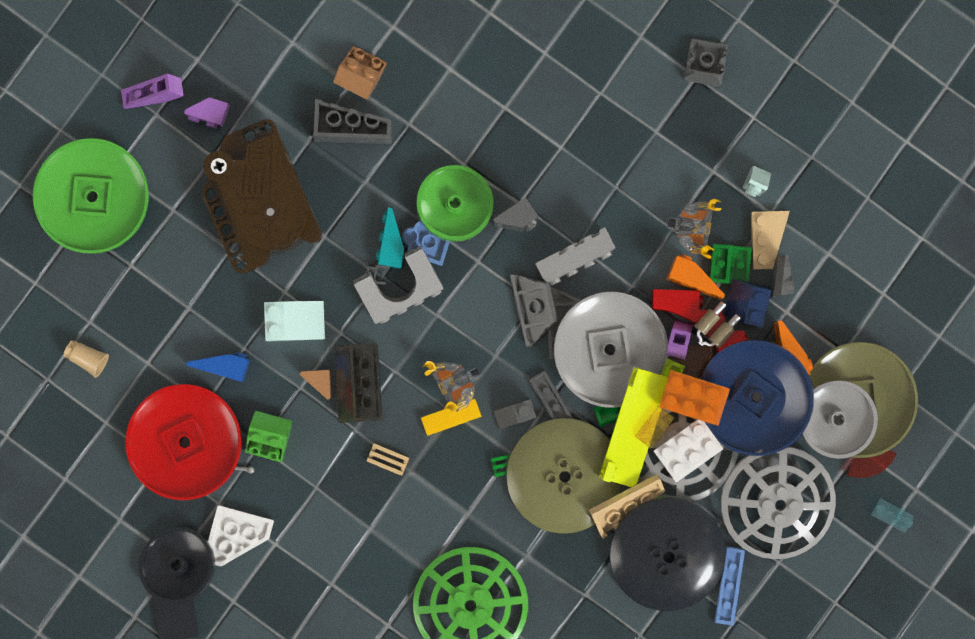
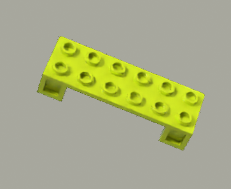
[599,367,668,487]

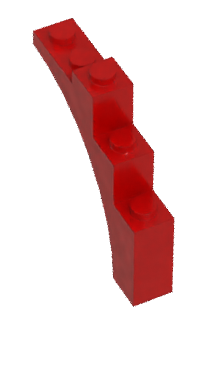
[652,289,748,353]

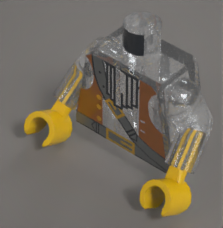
[667,199,721,259]
[422,361,481,417]

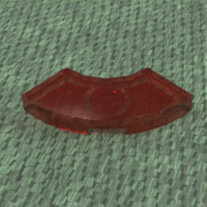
[847,450,897,478]

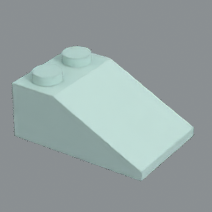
[264,301,325,342]

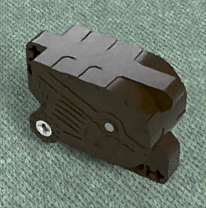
[202,119,323,274]

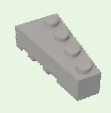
[535,227,615,286]

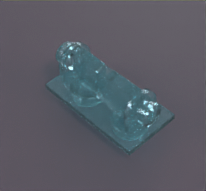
[871,498,914,533]

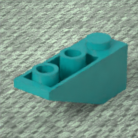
[375,207,405,269]

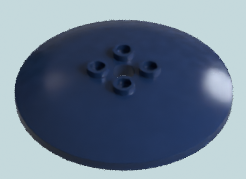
[701,340,814,456]

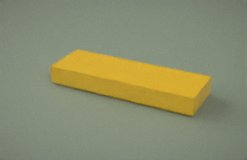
[421,399,482,436]

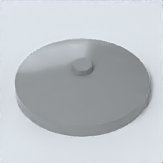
[802,381,878,459]

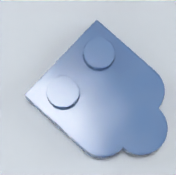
[402,221,450,266]

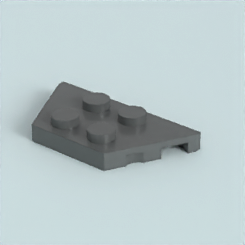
[510,274,558,347]
[547,286,581,359]

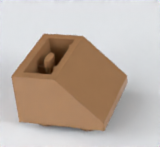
[333,46,387,99]

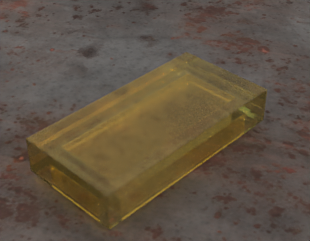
[635,406,674,449]

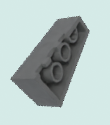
[313,99,392,144]

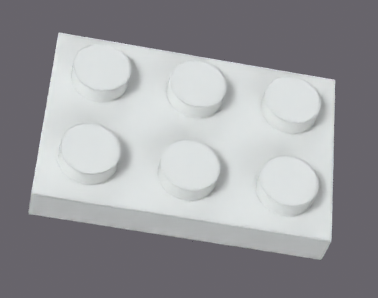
[654,419,723,482]

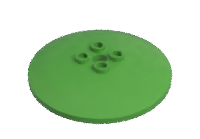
[33,138,149,254]

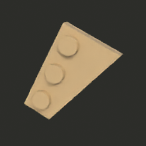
[751,211,790,270]

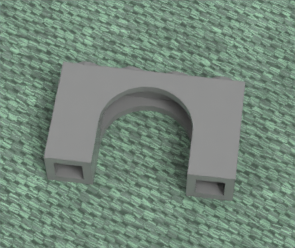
[353,245,443,324]

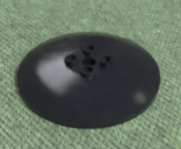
[610,497,726,611]

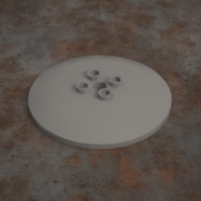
[554,292,668,408]

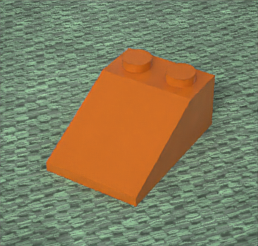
[666,254,725,300]
[773,320,813,375]

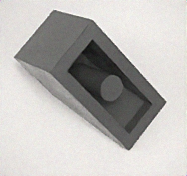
[494,399,536,429]

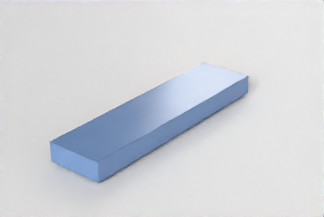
[714,546,745,626]

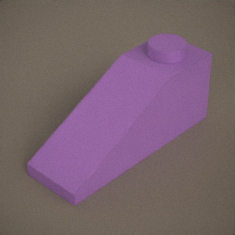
[121,73,183,109]

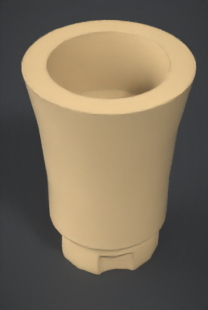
[64,340,109,378]

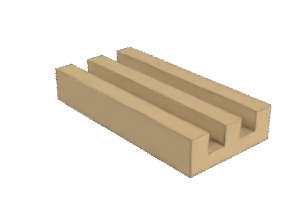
[367,443,409,476]

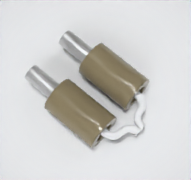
[694,301,741,348]

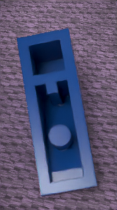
[186,352,250,382]

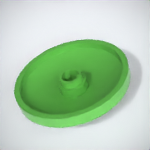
[416,165,493,242]

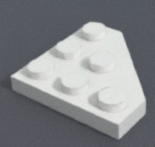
[208,505,274,566]

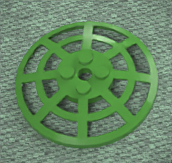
[413,547,528,639]

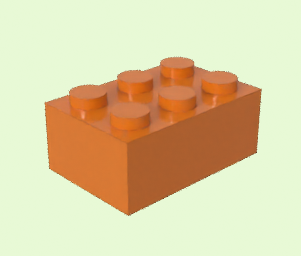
[659,370,730,426]

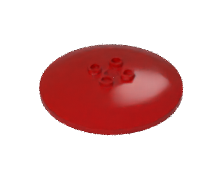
[126,384,242,500]

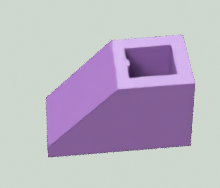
[184,97,230,129]
[666,320,693,360]

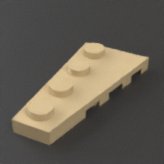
[589,474,665,539]

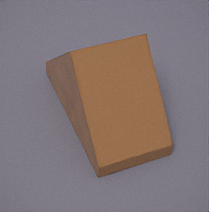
[300,370,332,400]

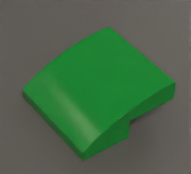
[710,244,752,284]

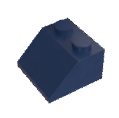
[724,278,772,327]

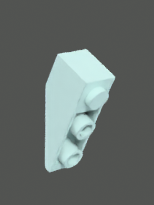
[742,166,771,197]

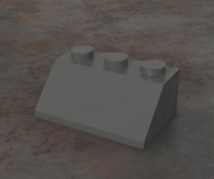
[493,197,539,232]

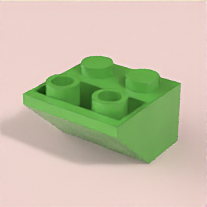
[245,411,292,462]

